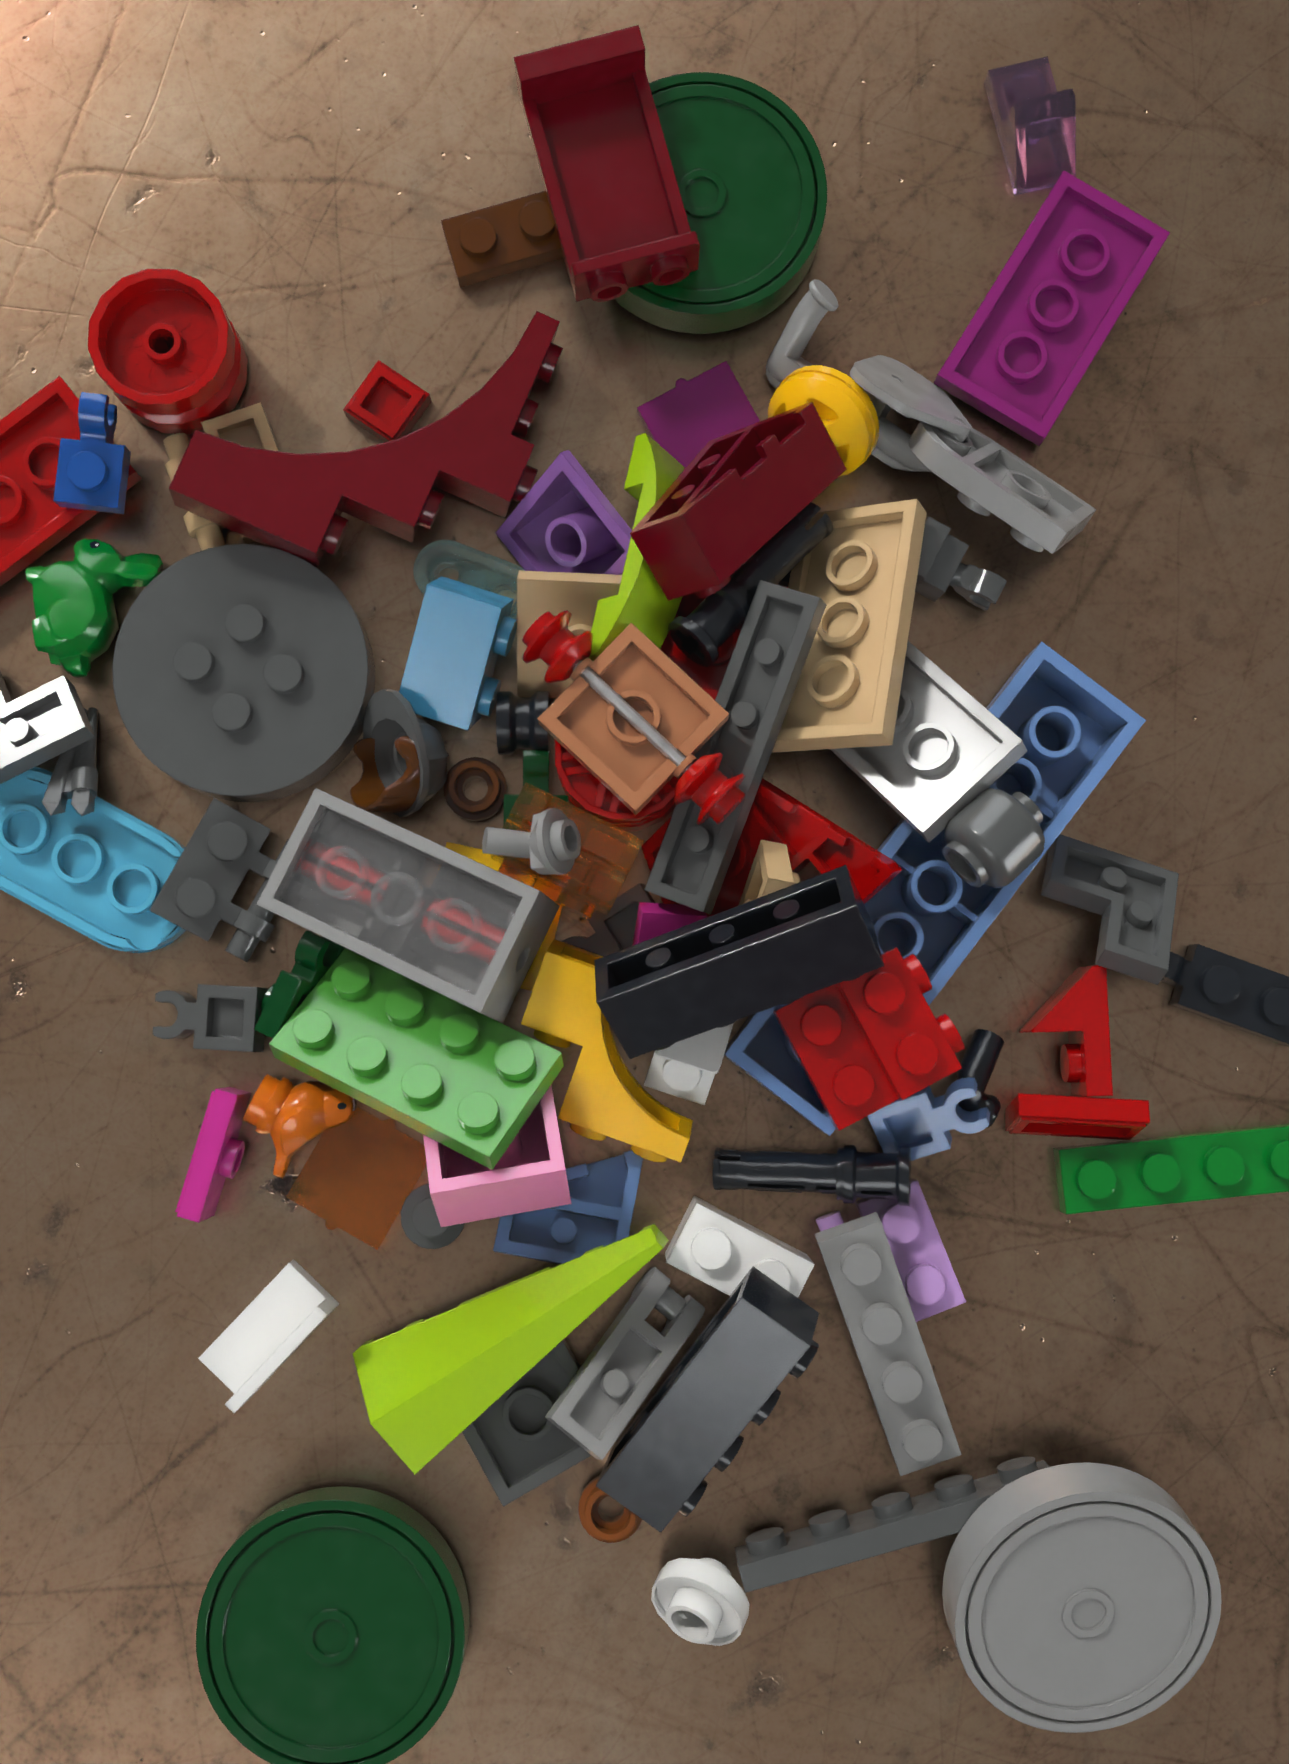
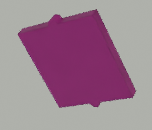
[637,361,760,468]

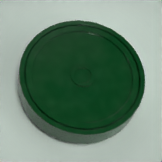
[615,72,827,334]
[196,1486,470,1764]

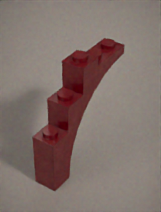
[169,311,563,568]

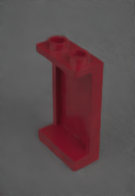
[514,25,700,302]

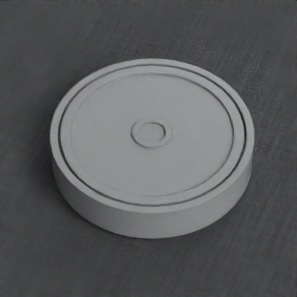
[942,1462,1222,1733]

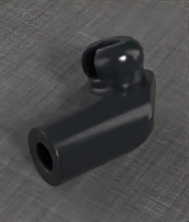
[957,1029,1004,1129]

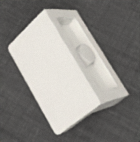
[198,1259,339,1413]

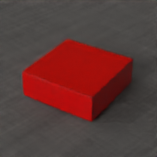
[343,360,432,442]

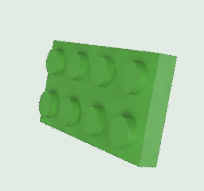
[269,948,564,1170]

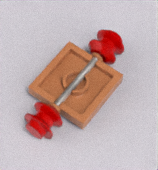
[522,610,746,825]

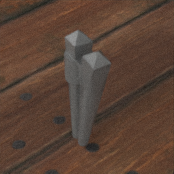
[42,707,98,816]

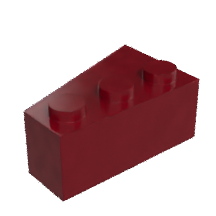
[630,402,847,601]

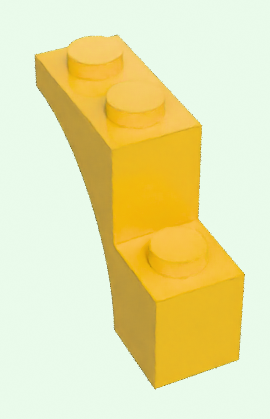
[521,939,693,1163]

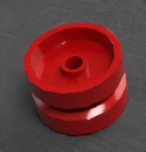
[88,268,248,434]

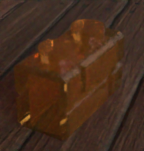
[491,782,644,919]

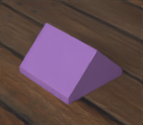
[495,450,632,575]

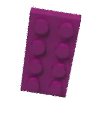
[934,170,1170,446]

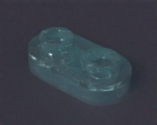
[413,540,525,619]

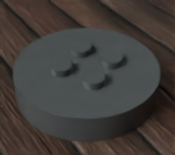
[112,544,375,802]

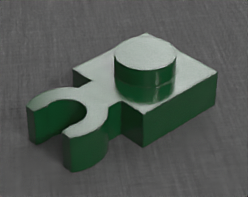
[254,930,345,1039]

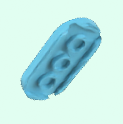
[0,767,186,953]

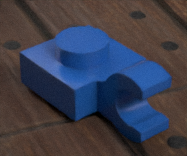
[53,392,131,514]

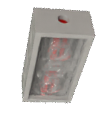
[256,788,560,1023]

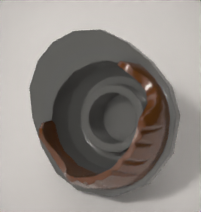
[350,689,449,817]

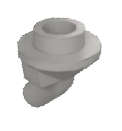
[482,808,581,875]

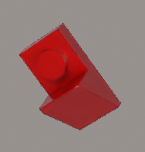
[1019,965,1113,1097]

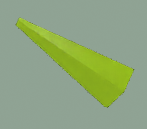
[353,1224,669,1475]

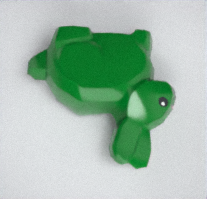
[25,538,163,678]

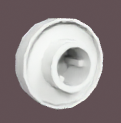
[651,1558,750,1646]

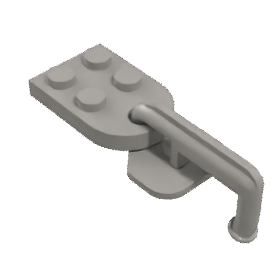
[766,279,1097,554]

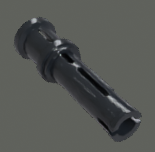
[668,502,833,667]
[713,1145,911,1206]

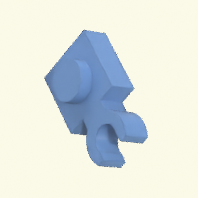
[867,1077,990,1161]

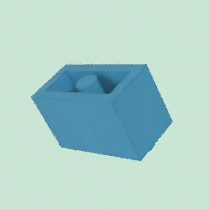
[399,576,517,731]

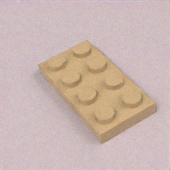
[772,499,927,753]

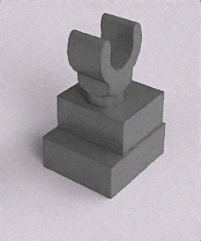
[915,516,1007,610]

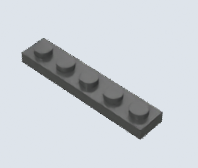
[644,580,827,915]
[734,1457,1050,1593]

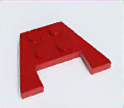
[641,778,902,917]

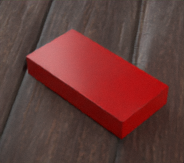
[1005,1093,1150,1140]

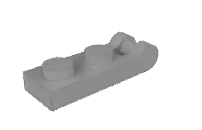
[545,1266,705,1460]

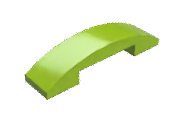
[589,433,685,661]

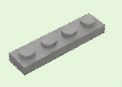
[815,1212,962,1476]

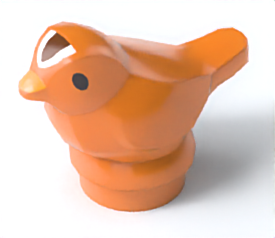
[243,1074,357,1179]

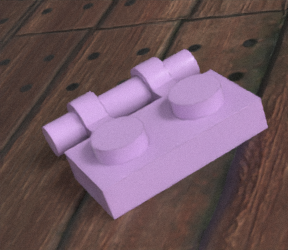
[816,1178,966,1322]

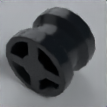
[496,691,551,755]

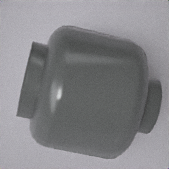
[943,788,1045,888]

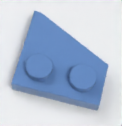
[493,1151,643,1265]

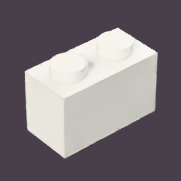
[665,1196,815,1298]

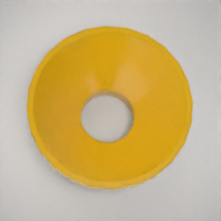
[768,365,879,478]

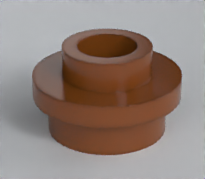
[578,1476,642,1543]

